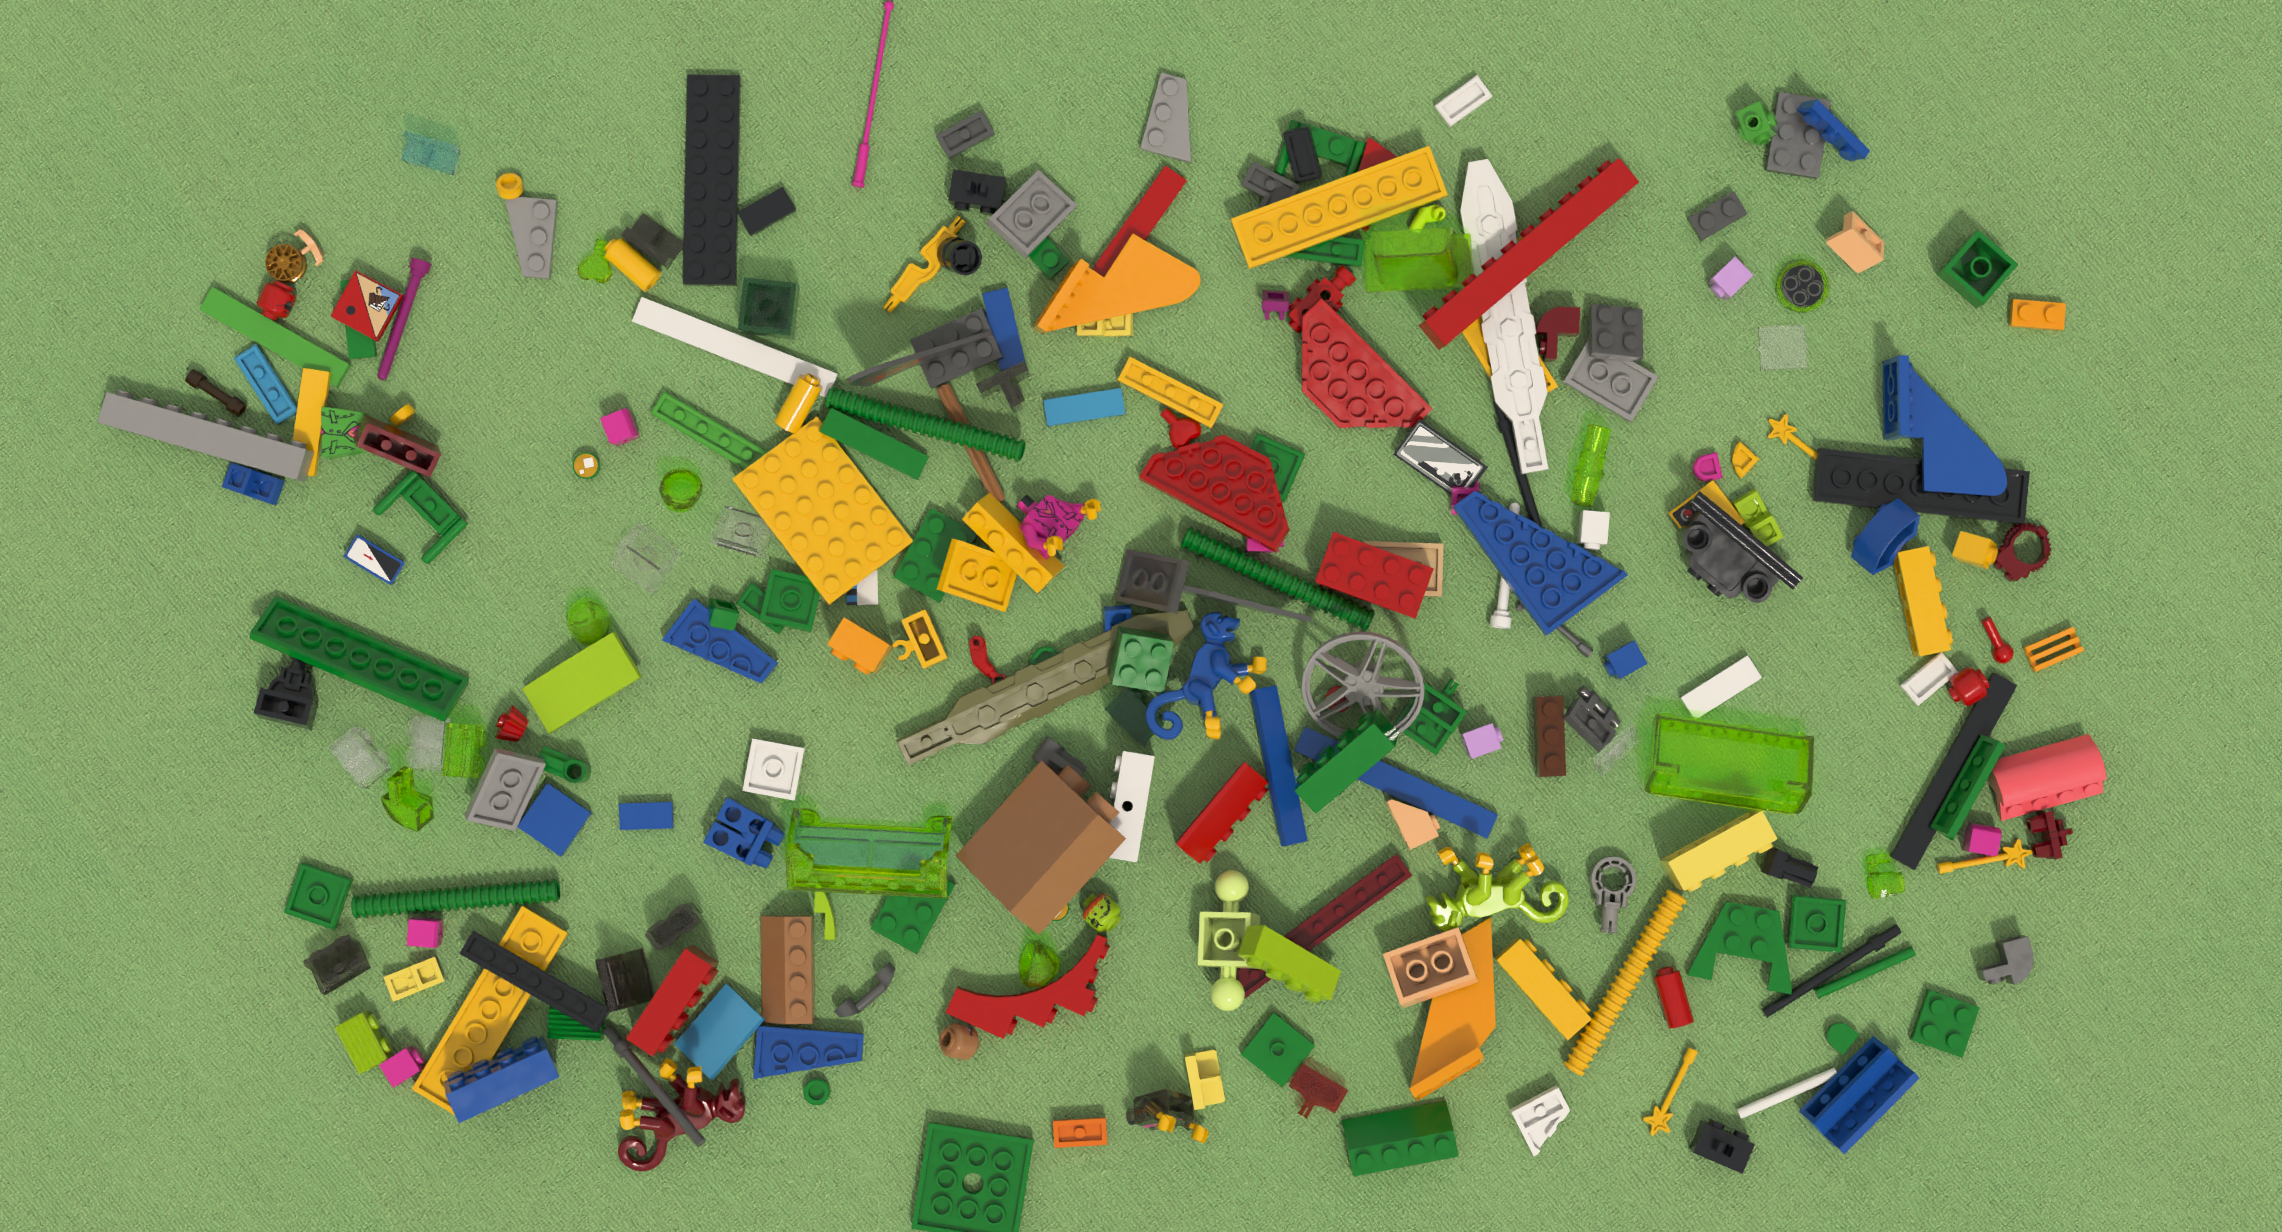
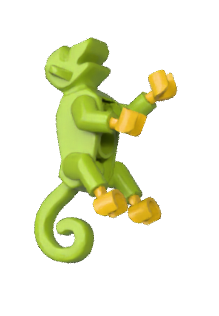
[1425,843,1569,932]

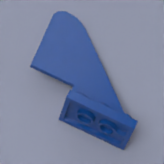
[1882,355,2007,496]

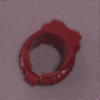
[1993,522,2051,582]

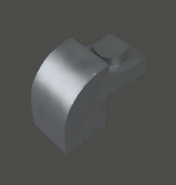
[1976,935,2034,985]

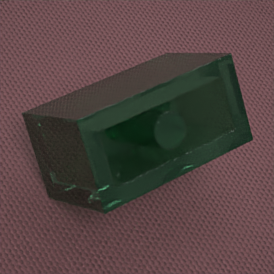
[1105,687,1164,746]

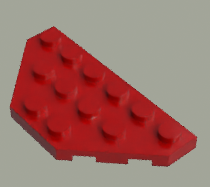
[1302,297,1433,428]
[1139,435,1289,553]

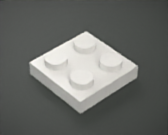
[742,739,805,801]

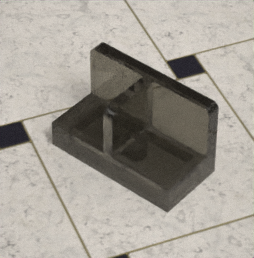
[621,214,684,269]

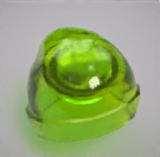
[659,468,703,513]
[566,598,611,645]
[1018,939,1060,988]

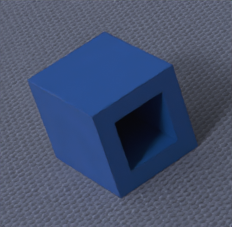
[1603,640,1648,680]

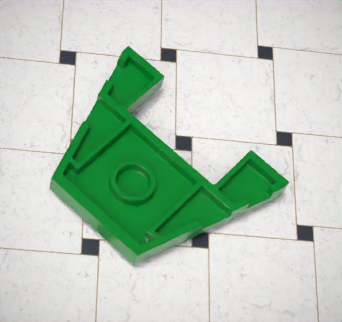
[1687,901,1792,994]

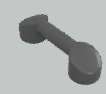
[834,962,895,1017]

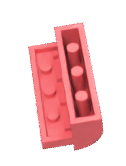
[1988,734,2107,821]

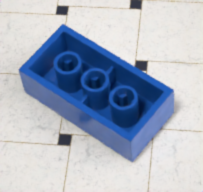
[444,1036,559,1123]

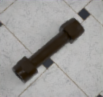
[185,369,247,417]

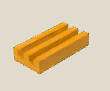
[2023,627,2084,672]

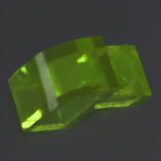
[381,766,434,832]

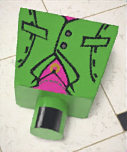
[321,407,369,459]

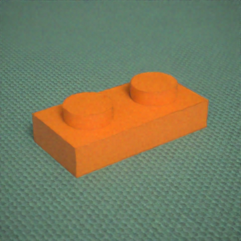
[1053,1117,1108,1148]

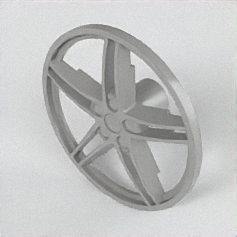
[1302,631,1425,737]

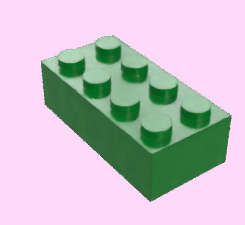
[1294,709,1399,814]

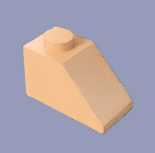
[1385,799,1440,850]

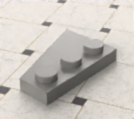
[1140,73,1191,164]
[505,197,558,280]

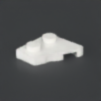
[1510,1085,1570,1156]

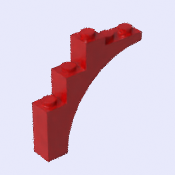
[946,933,1110,1039]

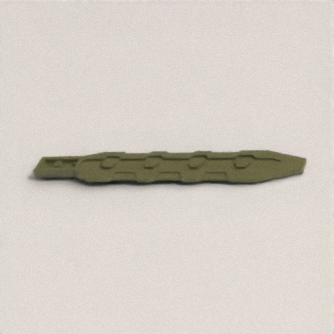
[896,609,1194,766]

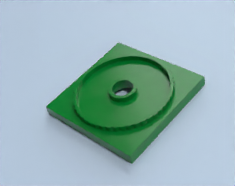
[911,1122,1034,1232]

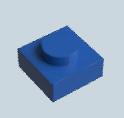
[1103,605,1131,632]

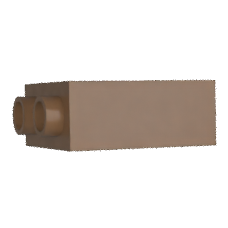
[955,761,1126,935]

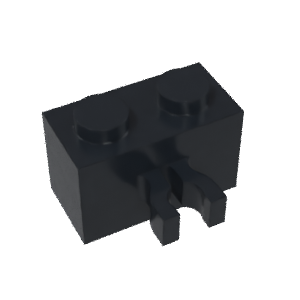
[948,169,1007,216]
[1689,1119,1755,1174]

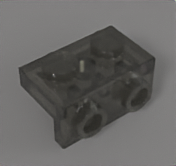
[303,935,371,995]

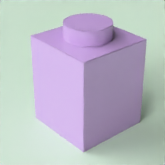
[1708,257,1753,300]
[1460,723,1503,759]

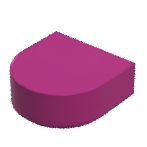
[1692,452,1723,482]

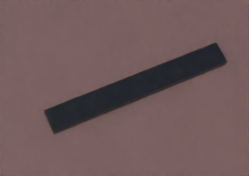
[1890,672,2017,870]

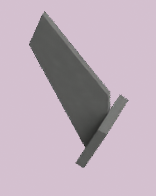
[1115,549,1312,622]

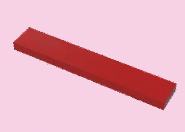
[1092,165,1187,277]

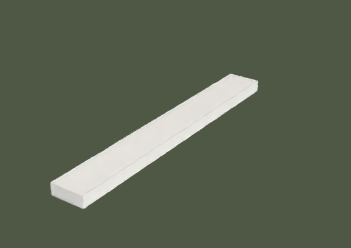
[632,297,838,398]

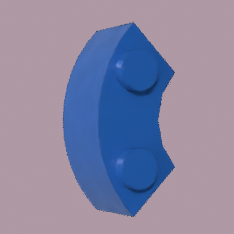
[1851,498,1920,575]

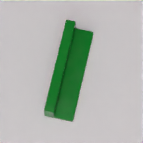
[1930,734,2006,840]

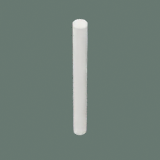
[1736,1067,1837,1119]

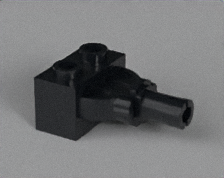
[254,657,318,730]

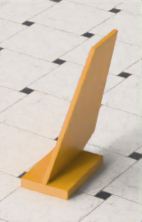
[1409,917,1496,1102]

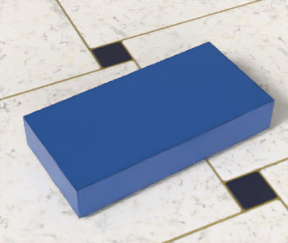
[619,802,674,830]

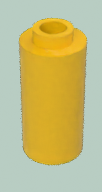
[604,238,662,292]
[774,373,823,434]

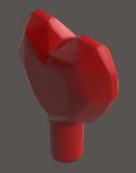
[1160,408,1201,450]

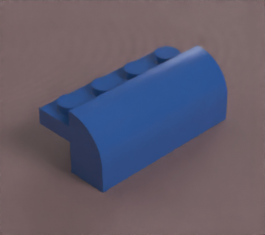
[1799,1036,1919,1154]

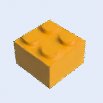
[827,618,893,675]

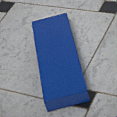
[982,288,1026,371]

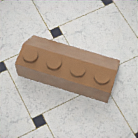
[761,915,816,1024]

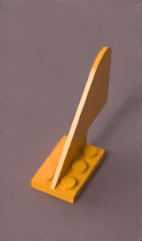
[1032,234,1201,334]

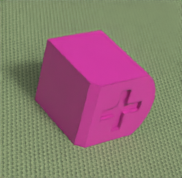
[600,408,640,446]
[1962,822,2002,856]
[407,917,443,948]

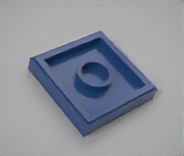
[517,783,592,857]

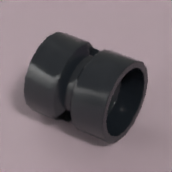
[937,237,982,276]

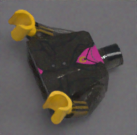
[1126,1089,1209,1143]

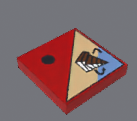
[330,270,404,342]

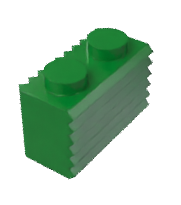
[547,1006,605,1041]

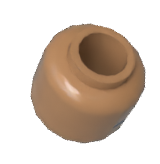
[939,1023,979,1060]

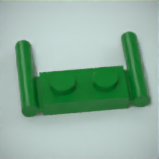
[1274,120,1366,177]
[373,470,468,564]

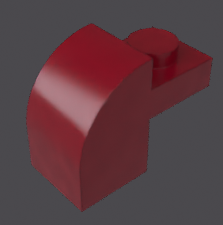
[1535,307,1580,362]

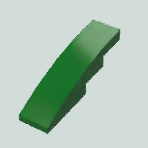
[819,408,929,480]

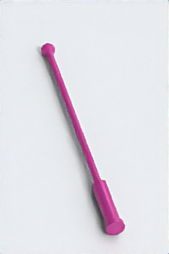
[851,0,894,188]

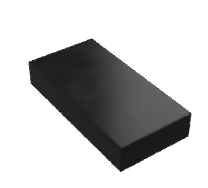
[1283,125,1323,183]
[737,187,796,236]

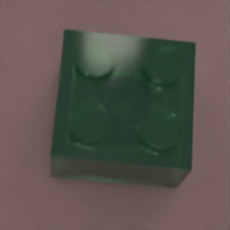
[738,277,800,339]

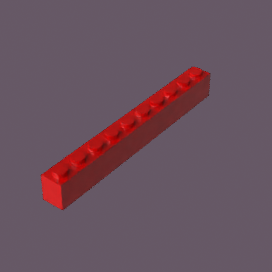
[1418,158,1639,350]

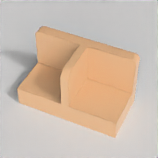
[1827,211,1884,273]

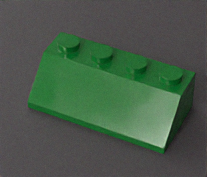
[1342,1100,1459,1177]

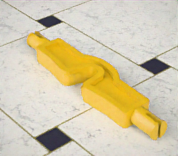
[882,215,966,314]

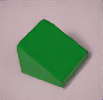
[709,598,740,631]

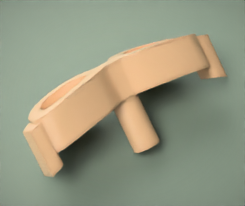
[294,229,324,266]

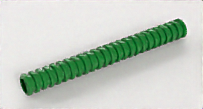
[825,386,1026,462]
[1181,527,1375,631]
[351,879,560,919]

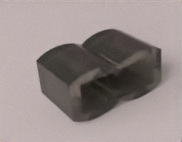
[645,902,703,950]

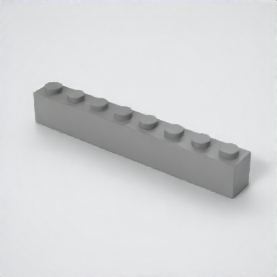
[98,390,314,482]

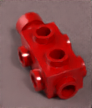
[1288,265,1356,334]

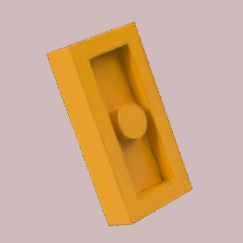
[2009,299,2066,331]

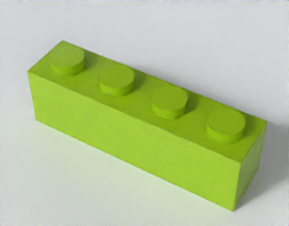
[1238,925,1341,1003]

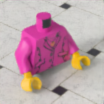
[1017,495,1101,560]

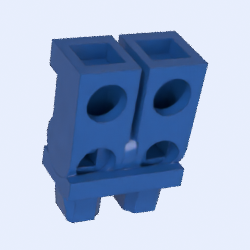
[703,796,785,868]

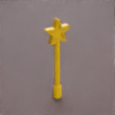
[1767,414,1817,460]
[1937,839,2032,874]
[1642,1047,1698,1136]

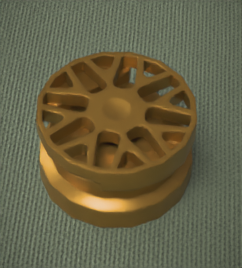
[265,244,307,284]

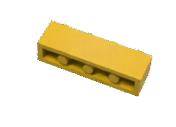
[962,493,1065,594]
[1893,546,1953,657]
[1494,937,1591,1040]

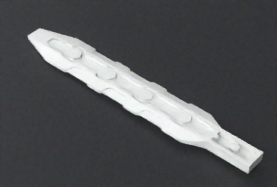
[1460,159,1548,474]

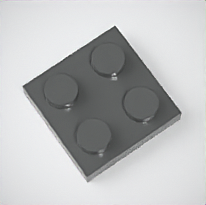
[1589,304,1643,362]

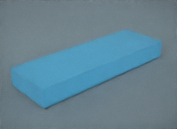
[234,344,297,425]
[1043,388,1125,427]

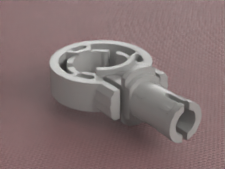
[1589,857,1636,934]

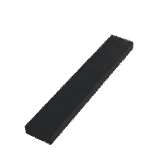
[459,931,611,1033]

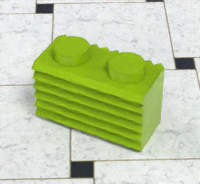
[334,1011,393,1075]

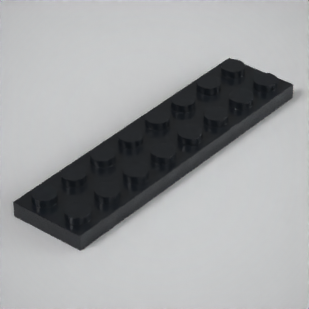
[683,75,741,286]
[1812,448,2030,524]

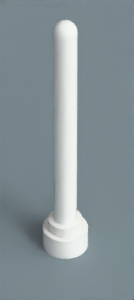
[1489,502,1520,629]

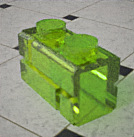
[442,723,486,778]

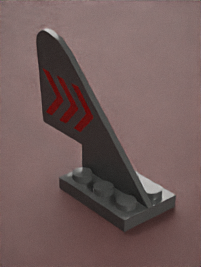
[846,308,1004,389]

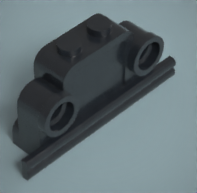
[1680,491,1803,603]

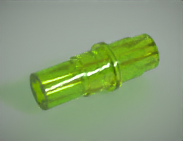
[1570,424,1611,507]

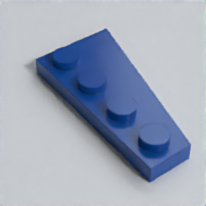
[662,598,778,684]
[753,1025,864,1079]

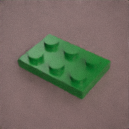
[893,508,977,603]
[871,859,956,954]

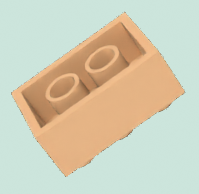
[1383,927,1479,1008]

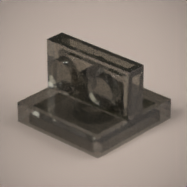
[976,361,1030,413]
[595,948,654,1012]

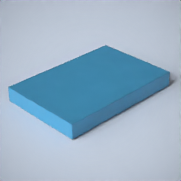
[674,983,765,1080]

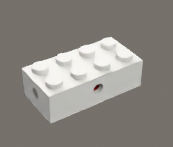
[1109,751,1155,862]

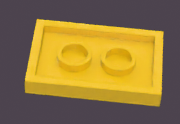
[936,539,1017,612]

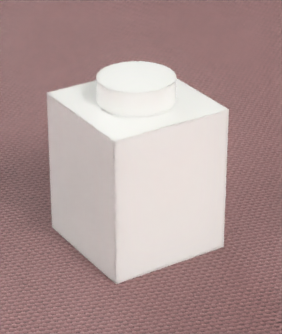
[1577,510,1610,550]

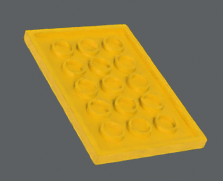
[732,417,913,605]

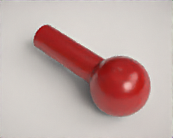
[1981,617,2014,664]

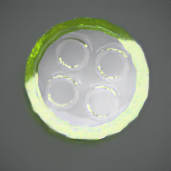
[1775,260,1829,313]

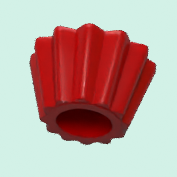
[495,705,529,742]

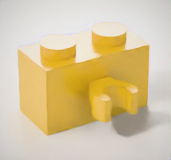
[892,609,949,669]

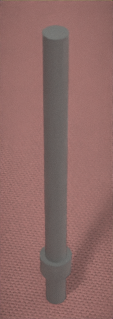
[604,1026,706,1147]

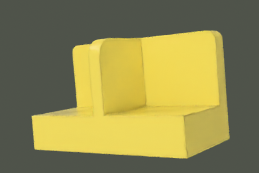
[1185,1049,1225,1110]

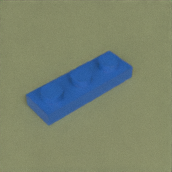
[1797,99,1870,161]

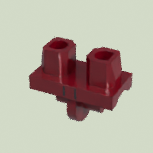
[2026,811,2073,859]

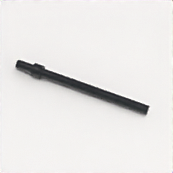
[1493,401,1543,528]
[1761,924,1902,1018]

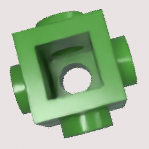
[1736,101,1778,146]

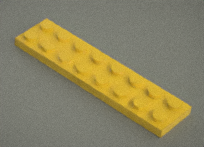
[1231,146,1448,270]
[412,905,569,1115]

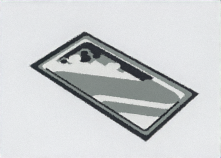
[1393,419,1488,495]

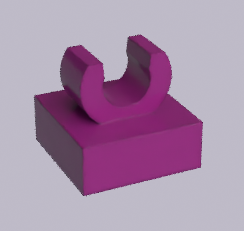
[1262,290,1289,320]

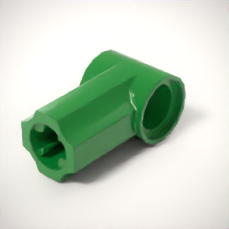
[538,746,591,783]

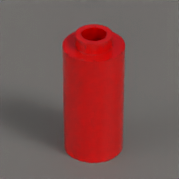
[1654,966,1694,1029]

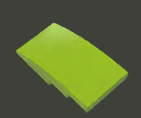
[522,632,642,734]

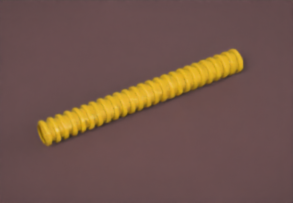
[1563,889,1687,1076]

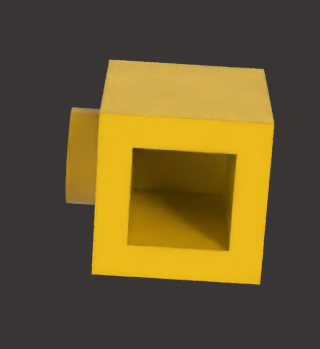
[1952,531,1998,570]

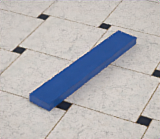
[1250,685,1308,847]

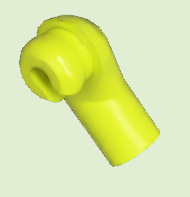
[1408,204,1446,235]

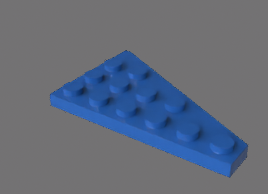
[1452,491,1628,636]

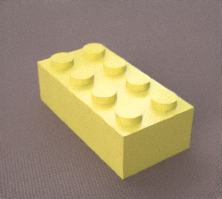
[1660,810,1778,892]

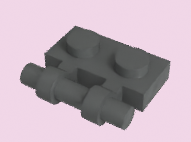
[1563,685,1621,753]

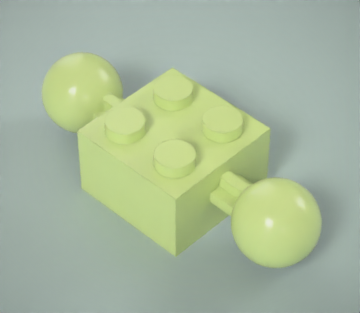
[1198,870,1260,1011]

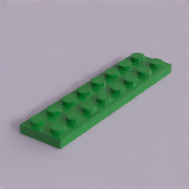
[250,596,469,722]

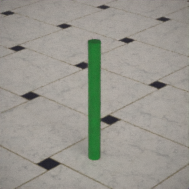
[1814,946,1916,999]

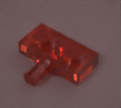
[1289,1063,1348,1118]

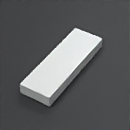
[1680,655,1762,720]

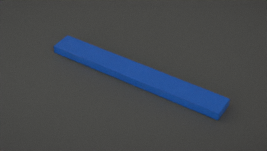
[1294,727,1498,839]

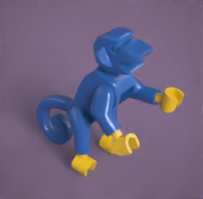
[1146,612,1267,740]

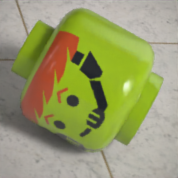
[1082,893,1122,933]

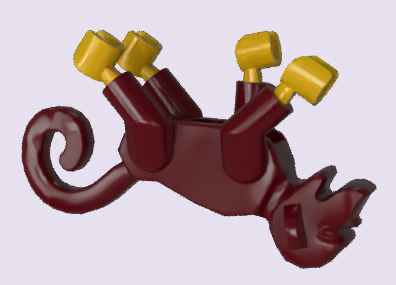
[618,1058,746,1171]

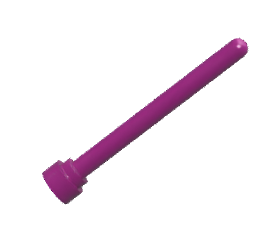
[377,257,432,380]

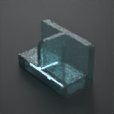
[401,131,461,176]

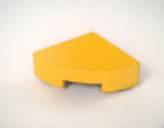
[1731,441,1759,479]

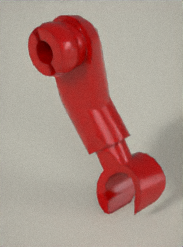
[969,635,1007,684]

